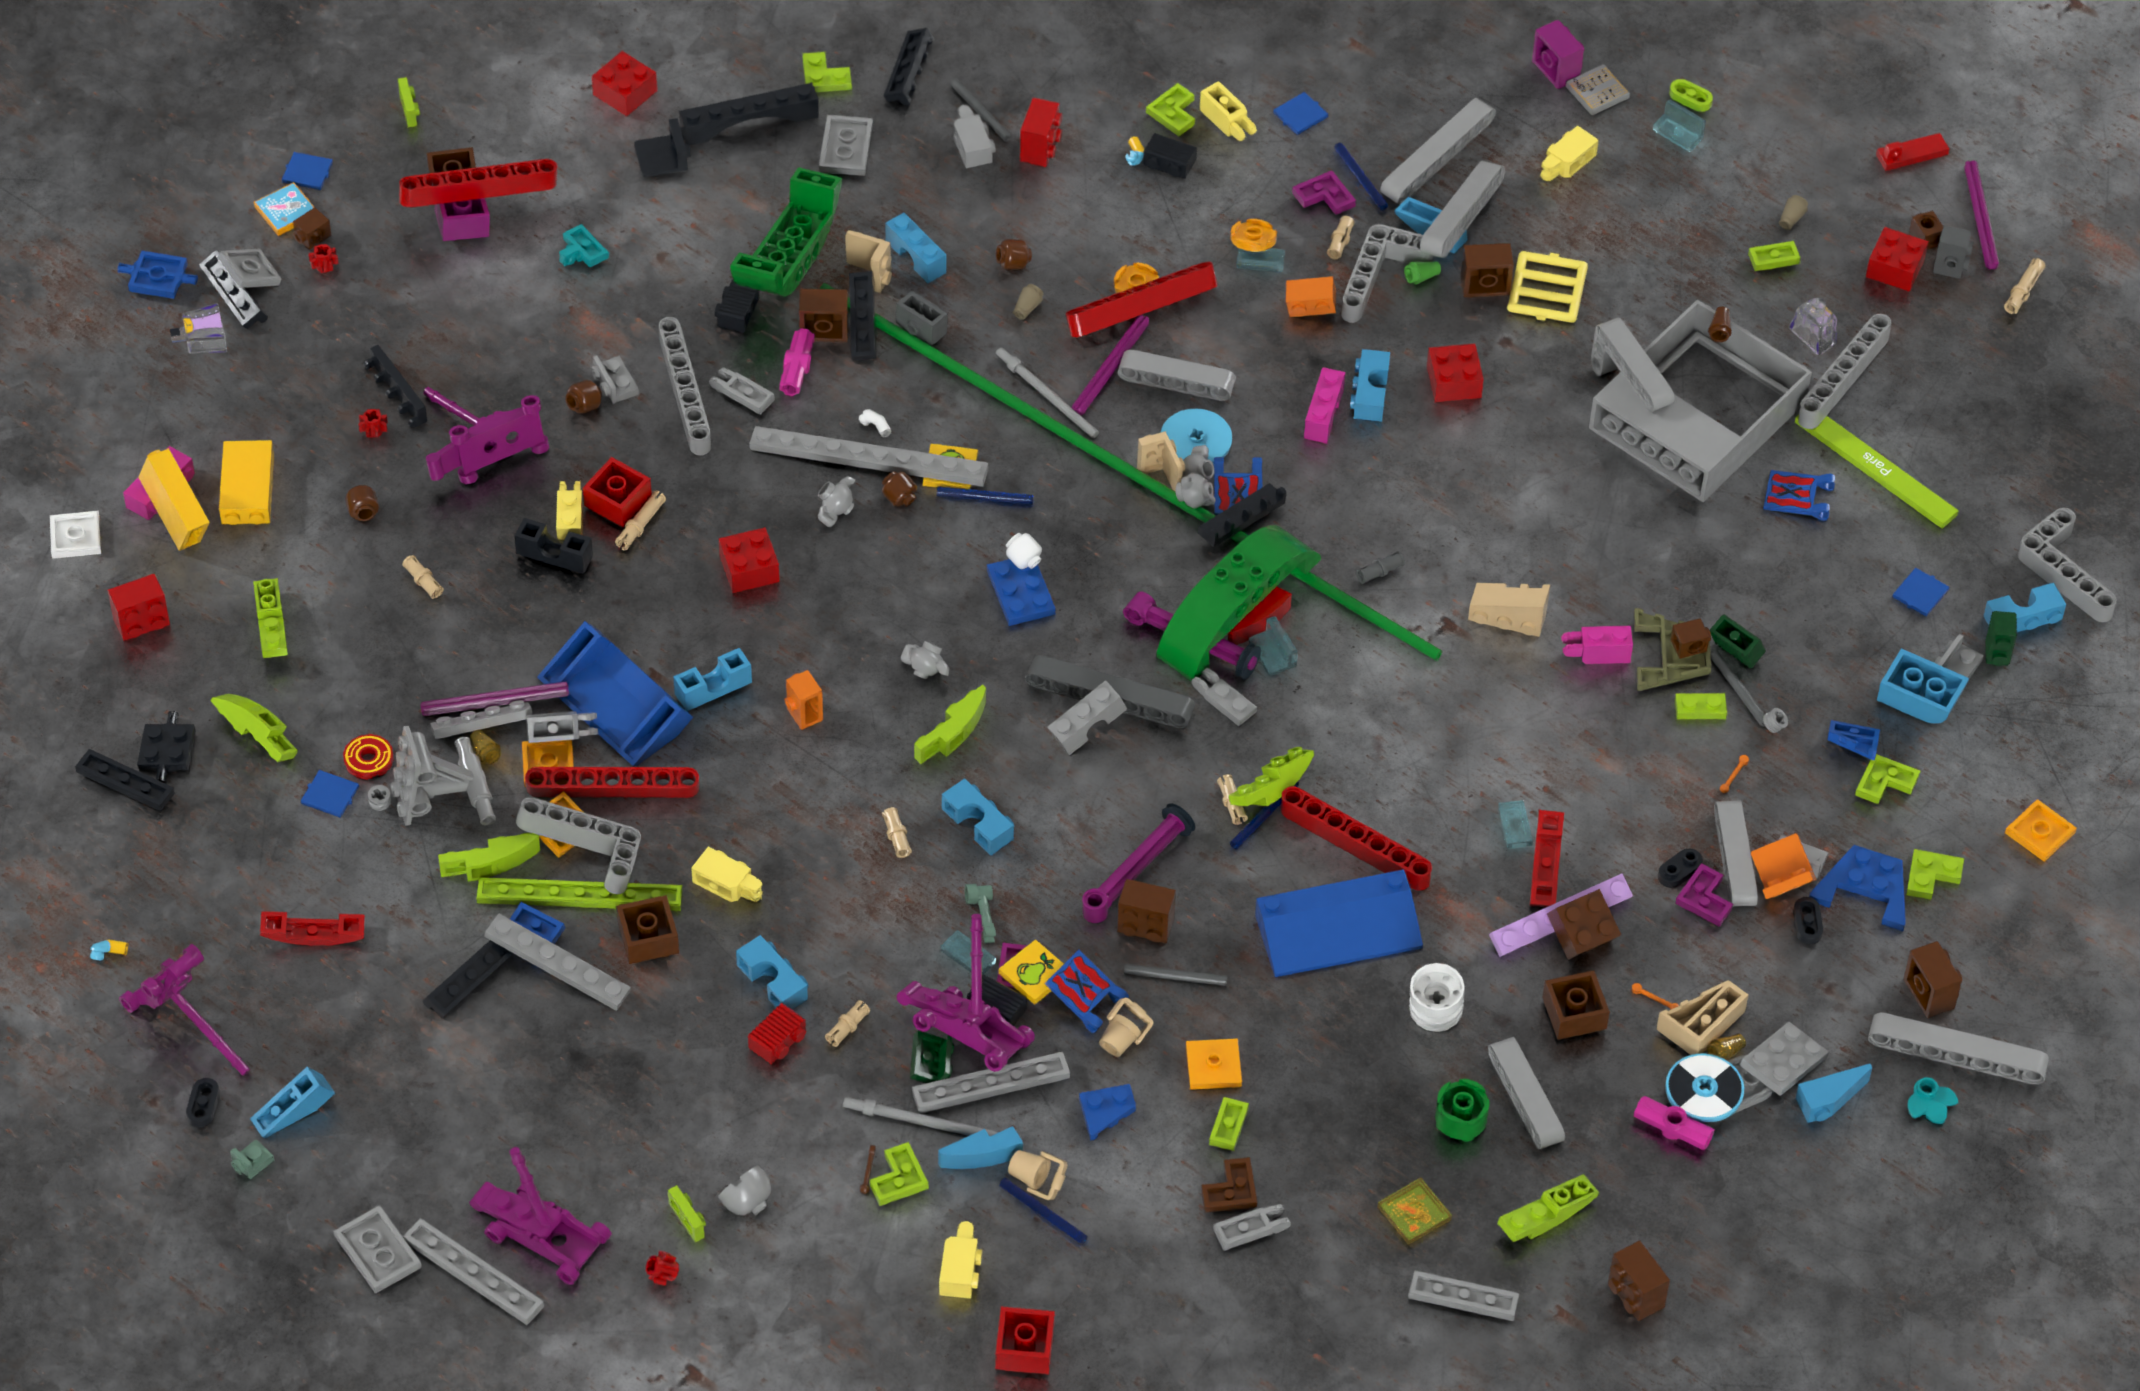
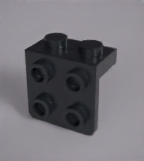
[634,118,691,177]

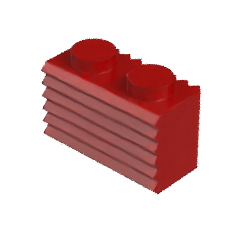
[748,1003,806,1064]

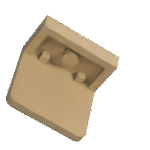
[845,230,892,293]
[1137,431,1185,492]

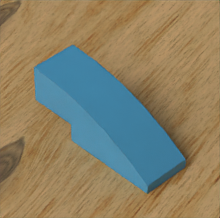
[1395,197,1467,254]
[938,1126,1023,1169]

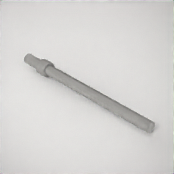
[996,347,1099,439]
[843,1097,998,1136]

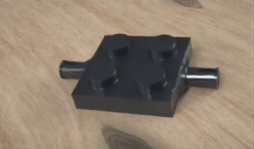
[137,711,196,784]

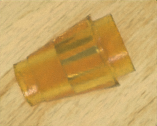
[470,730,501,764]
[1707,1033,1746,1061]

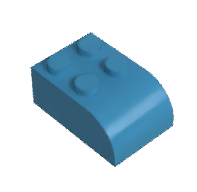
[1877,648,1969,723]

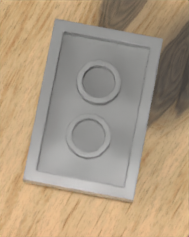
[819,115,873,176]
[1740,1022,1829,1096]
[334,1205,422,1294]

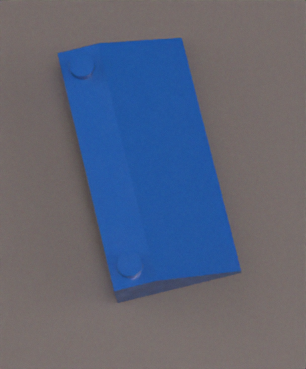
[537,621,693,767]
[1255,870,1423,977]

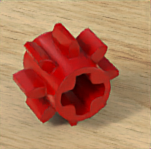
[309,244,339,273]
[358,409,388,438]
[646,1250,679,1286]

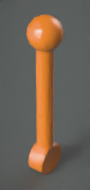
[1720,755,1749,794]
[1632,983,1679,1010]

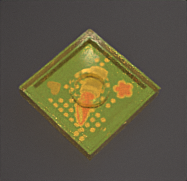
[1378,1177,1452,1245]

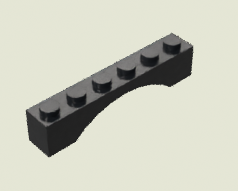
[679,83,819,145]

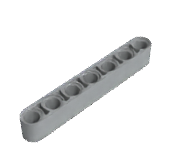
[1380,98,1496,205]
[1420,161,1505,258]
[1798,314,1891,429]
[659,317,711,455]
[1868,1013,2049,1085]

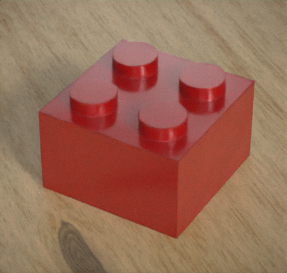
[591,51,657,117]
[1020,97,1063,167]
[1866,227,1929,292]
[1427,343,1484,402]
[582,457,652,527]
[718,527,780,593]
[108,574,170,641]
[995,1306,1055,1374]

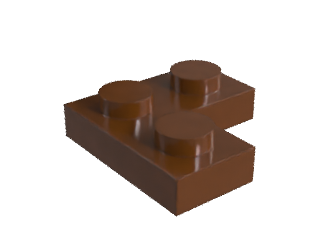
[1201,1157,1257,1213]

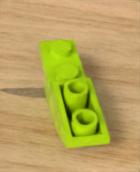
[253,578,288,658]
[914,685,986,764]
[210,694,298,762]
[1228,747,1314,806]
[438,833,540,882]
[1498,1174,1599,1242]

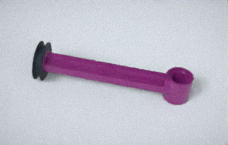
[1123,592,1261,680]
[1082,803,1196,923]

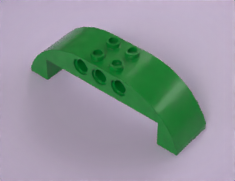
[730,167,842,297]
[1156,525,1321,681]

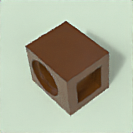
[293,207,332,250]
[1909,210,1943,250]
[1670,618,1711,659]

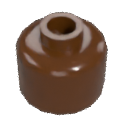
[996,239,1032,270]
[565,380,602,414]
[882,471,917,507]
[345,485,379,521]

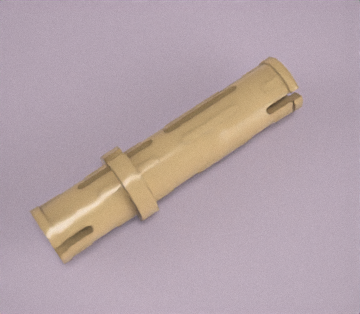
[2004,258,2046,314]
[615,491,666,550]

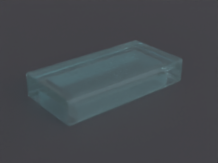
[1236,248,1285,273]
[1498,800,1533,849]
[941,930,996,974]

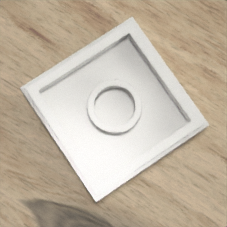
[50,511,101,559]

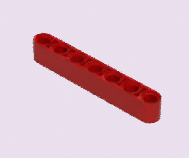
[399,159,558,208]
[1065,262,1218,337]
[525,767,700,798]
[1281,786,1432,891]

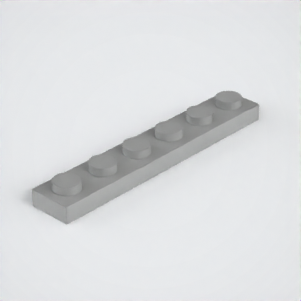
[485,914,631,1011]
[912,1052,1070,1114]
[403,1218,544,1325]

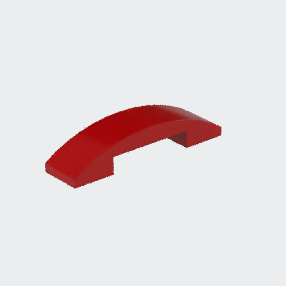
[1530,810,1564,907]
[260,911,365,946]

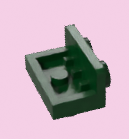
[910,1030,954,1084]

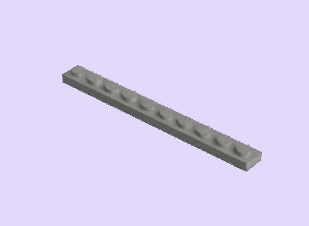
[749,426,989,487]

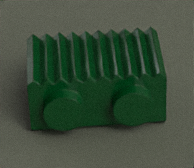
[1985,611,2017,666]
[1710,614,1766,668]

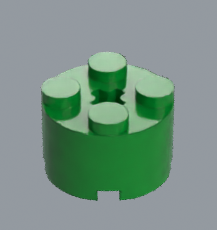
[1435,1079,1490,1142]

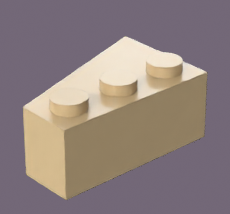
[1468,583,1550,637]
[1656,980,1749,1055]

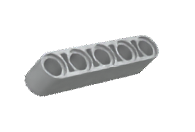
[1117,350,1236,401]
[1714,800,1757,907]
[1488,1037,1565,1149]

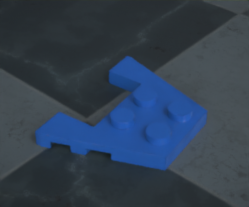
[1809,845,1906,931]

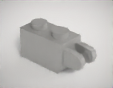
[954,105,996,168]
[526,711,598,743]

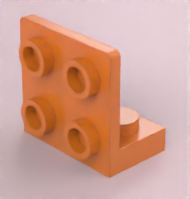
[1751,834,1817,899]

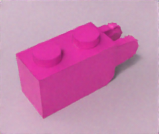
[1561,626,1633,664]

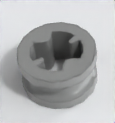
[1763,708,1788,733]
[368,785,391,811]

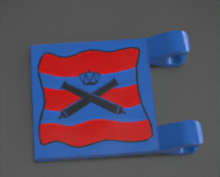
[1214,457,1262,516]
[1764,470,1835,521]
[1045,950,1129,1033]

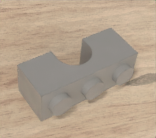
[1048,680,1127,756]

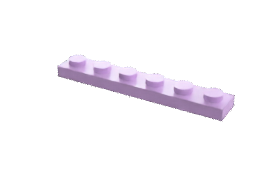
[1489,874,1633,957]

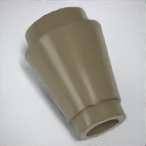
[1779,195,1808,230]
[1013,284,1044,320]

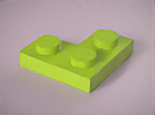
[802,52,852,92]
[1146,83,1195,137]
[1855,754,1921,804]
[1906,849,1964,900]
[870,1142,929,1206]

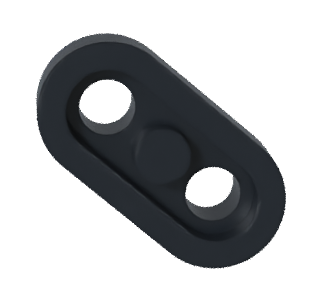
[1658,848,1703,888]
[1793,897,1823,945]
[186,1078,220,1127]

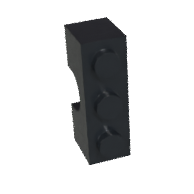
[514,518,593,574]

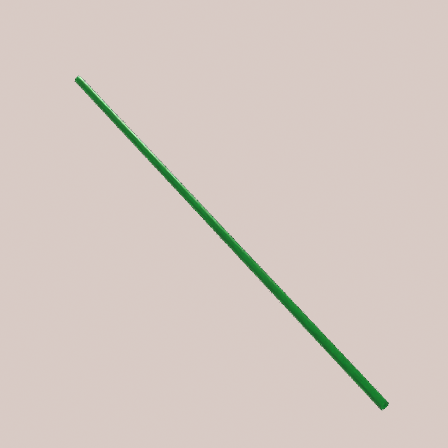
[820,283,1443,661]

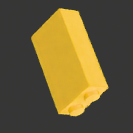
[219,440,274,525]
[138,448,210,551]

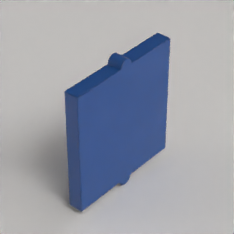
[1273,92,1328,135]
[282,152,333,190]
[1892,568,1950,616]
[301,770,359,818]

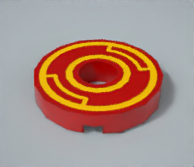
[343,734,394,780]

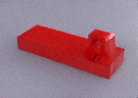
[1876,133,1949,171]

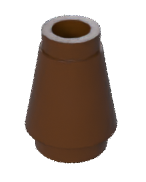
[1708,306,1732,342]

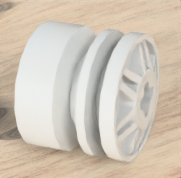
[1409,963,1465,1032]

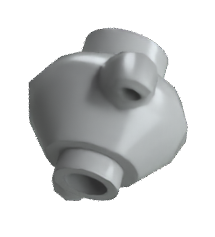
[1182,445,1214,481]
[1176,473,1216,509]
[818,476,855,527]
[901,641,950,679]

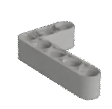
[1341,224,1433,323]
[1591,317,1675,412]
[2018,507,2117,622]
[516,797,641,894]

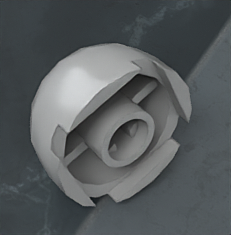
[718,1165,771,1215]

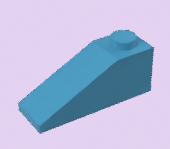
[1796,1063,1872,1123]
[250,1067,335,1139]

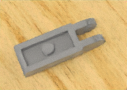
[709,367,775,415]
[1191,668,1257,726]
[1213,1204,1291,1251]

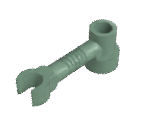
[964,884,996,943]

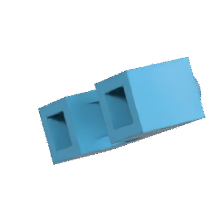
[885,213,946,283]
[1350,349,1390,422]
[1984,583,2066,632]
[673,648,752,711]
[942,778,1014,856]
[736,935,809,1010]

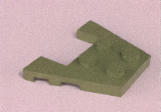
[1634,608,1711,691]

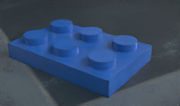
[987,559,1056,626]

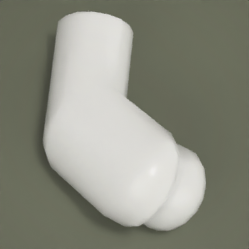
[859,409,892,437]

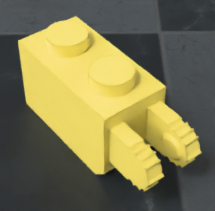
[1200,81,1257,142]
[1540,126,1599,181]
[556,481,583,541]
[691,847,763,902]
[939,1221,982,1298]

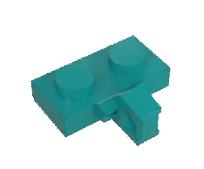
[559,224,609,267]

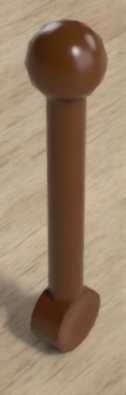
[860,1145,876,1194]

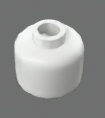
[1006,533,1042,569]

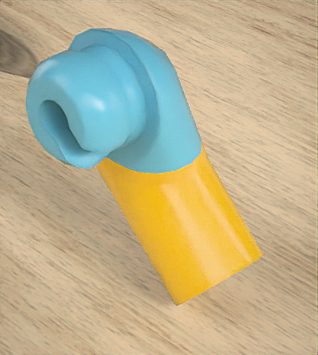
[1125,136,1144,166]
[90,939,129,961]

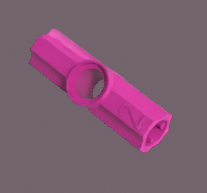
[779,328,815,396]
[1634,1096,1715,1150]

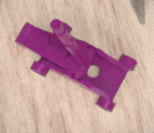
[423,387,550,484]
[897,914,1035,1072]
[119,944,250,1076]
[469,1147,612,1285]

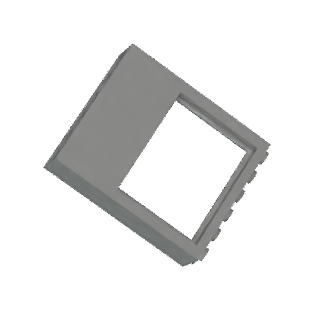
[1589,300,1812,502]

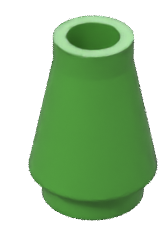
[1404,261,1441,285]

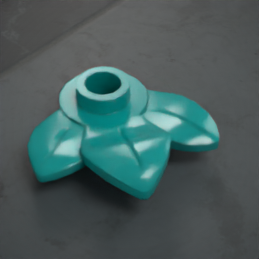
[1907,1077,1959,1124]

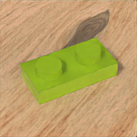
[398,77,420,127]
[1748,241,1801,271]
[1675,693,1727,719]
[1209,1097,1249,1151]
[668,1185,706,1242]

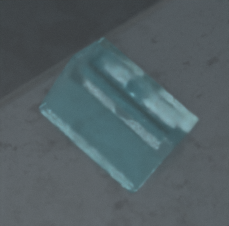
[1653,99,1706,152]
[1249,616,1298,676]

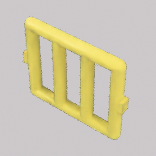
[1507,251,1588,323]

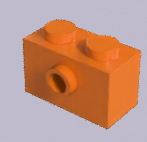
[1286,276,1336,317]
[785,670,823,730]

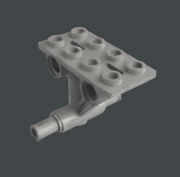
[391,726,496,826]

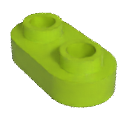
[1669,79,1713,112]

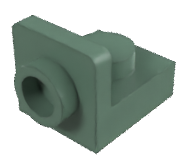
[230,1140,274,1179]

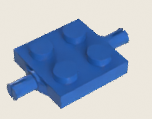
[118,251,198,299]

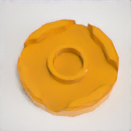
[1230,219,1277,252]
[1114,263,1160,293]

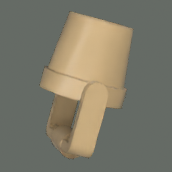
[1099,998,1153,1057]
[1008,1150,1068,1200]

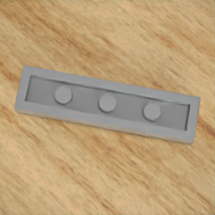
[430,700,533,739]
[1409,1271,1519,1321]

